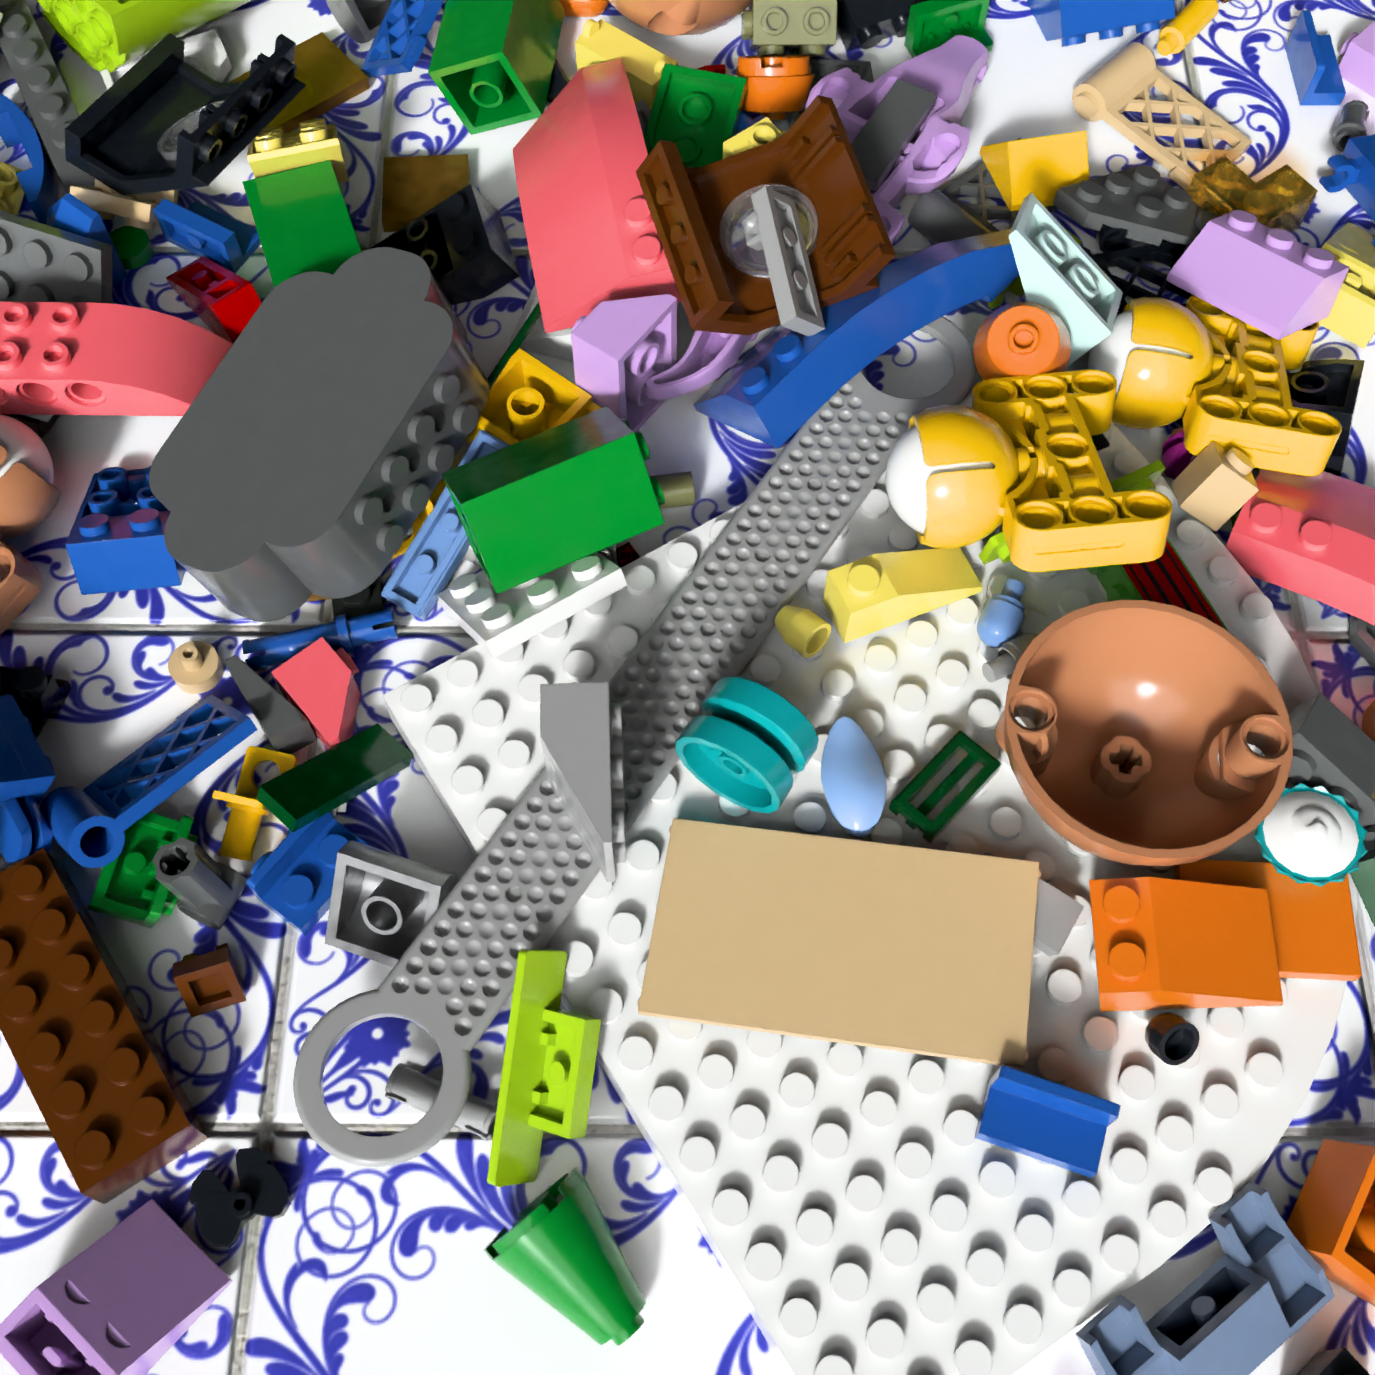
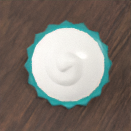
[1254,782,1367,887]

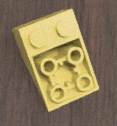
[247,118,349,183]
[1319,222,1375,349]

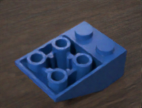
[65,466,186,595]

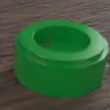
[109,226,153,269]

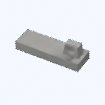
[742,186,825,337]

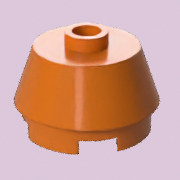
[732,55,815,120]
[973,302,1071,380]

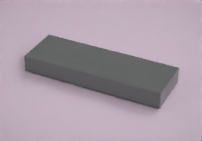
[851,78,937,192]

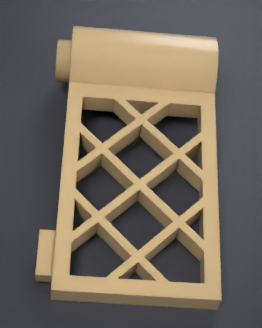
[1072,42,1252,194]

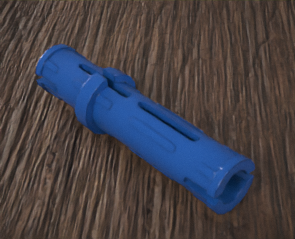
[242,607,398,671]

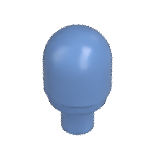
[977,579,1026,648]

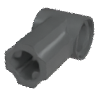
[152,837,247,930]

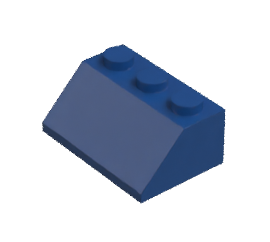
[1027,0,1175,47]

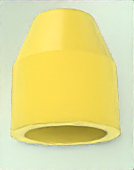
[774,604,831,658]

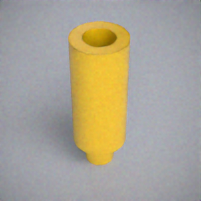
[1157,0,1219,56]

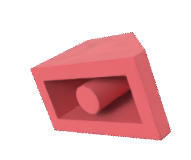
[271,637,360,749]

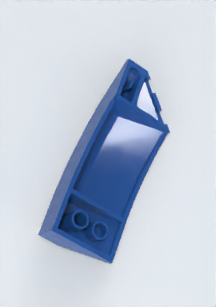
[693,229,1019,449]

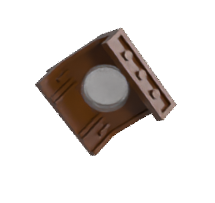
[636,95,896,335]

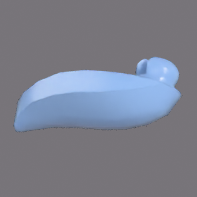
[821,717,886,838]

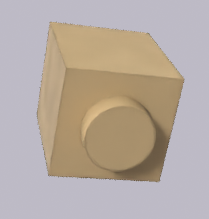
[1171,441,1259,532]

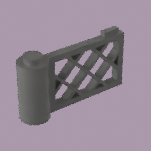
[908,138,1058,244]

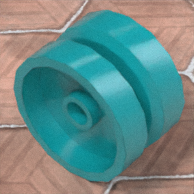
[676,677,819,813]

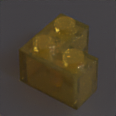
[1187,156,1318,233]

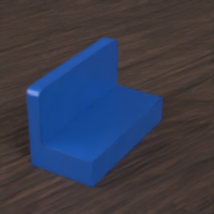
[1285,10,1346,106]
[153,198,261,273]
[974,1066,1121,1178]

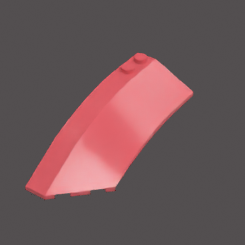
[512,58,682,333]
[1226,469,1375,626]

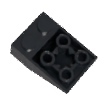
[370,183,520,305]

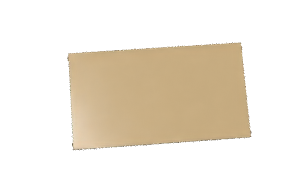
[637,818,1041,1069]

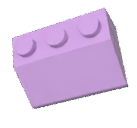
[1166,210,1349,340]
[571,294,677,432]

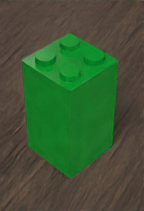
[428,0,565,135]
[242,160,361,288]
[442,406,665,594]

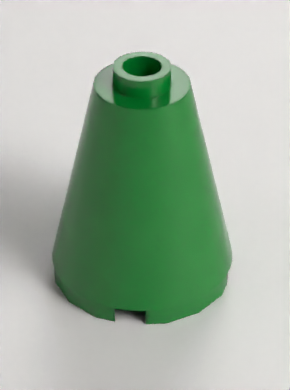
[484,1167,646,1346]

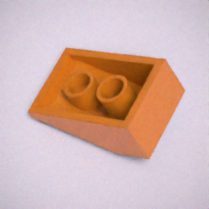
[1089,877,1283,1012]
[1286,1139,1375,1306]

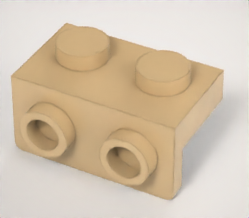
[70,179,179,229]

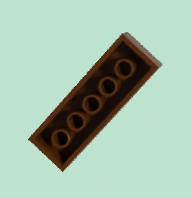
[0,848,209,1204]

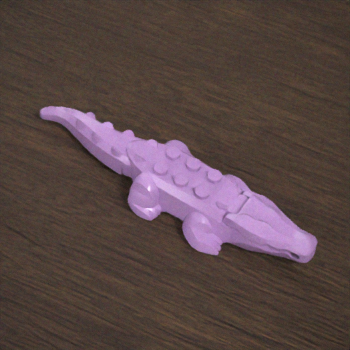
[645,35,989,400]

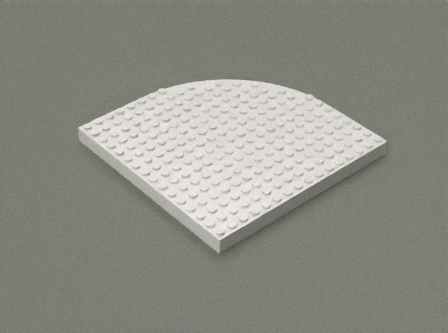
[382,371,1358,1375]

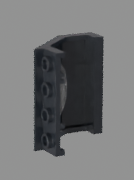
[65,33,306,196]

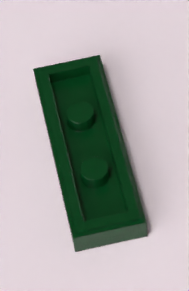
[256,723,413,832]

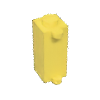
[575,19,678,110]

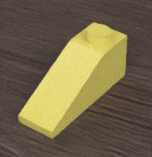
[822,547,983,643]

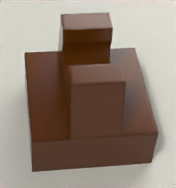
[173,943,246,1018]

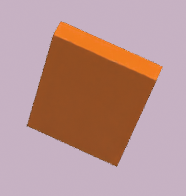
[1173,859,1362,981]

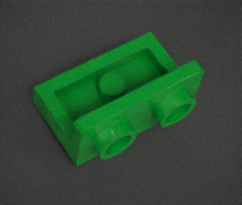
[904,0,993,58]
[87,812,198,928]

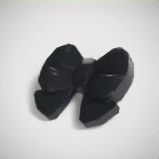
[188,1147,291,1248]

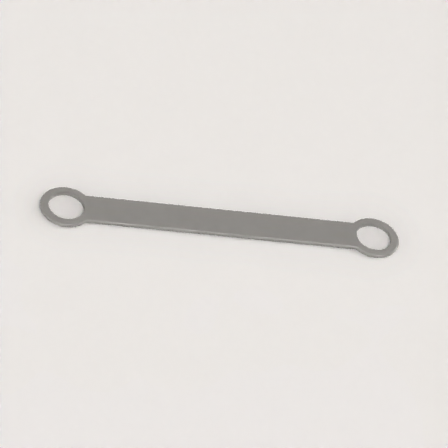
[293,316,977,1167]

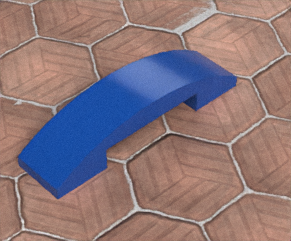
[0,93,59,224]

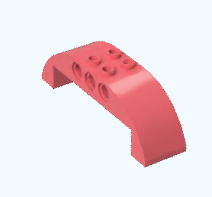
[0,301,233,416]

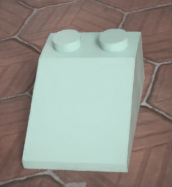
[1008,193,1123,366]

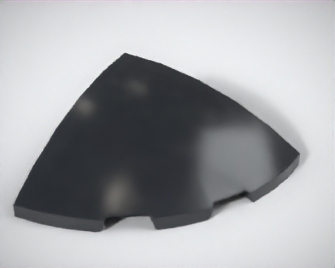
[1287,359,1365,477]

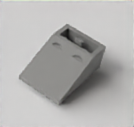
[540,682,626,882]

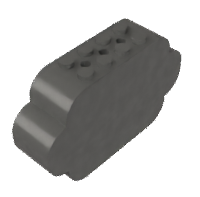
[149,247,489,622]

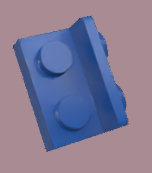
[246,812,372,936]

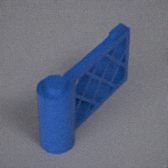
[360,0,444,78]
[39,694,258,868]

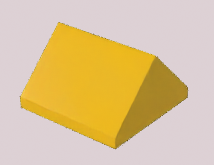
[979,131,1089,212]

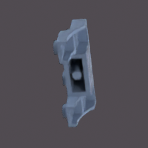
[1075,1181,1335,1375]

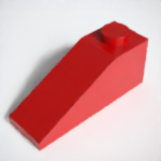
[166,256,262,344]

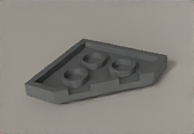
[1053,165,1220,251]

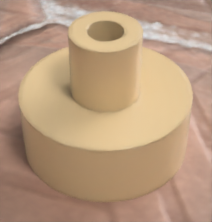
[168,641,224,694]

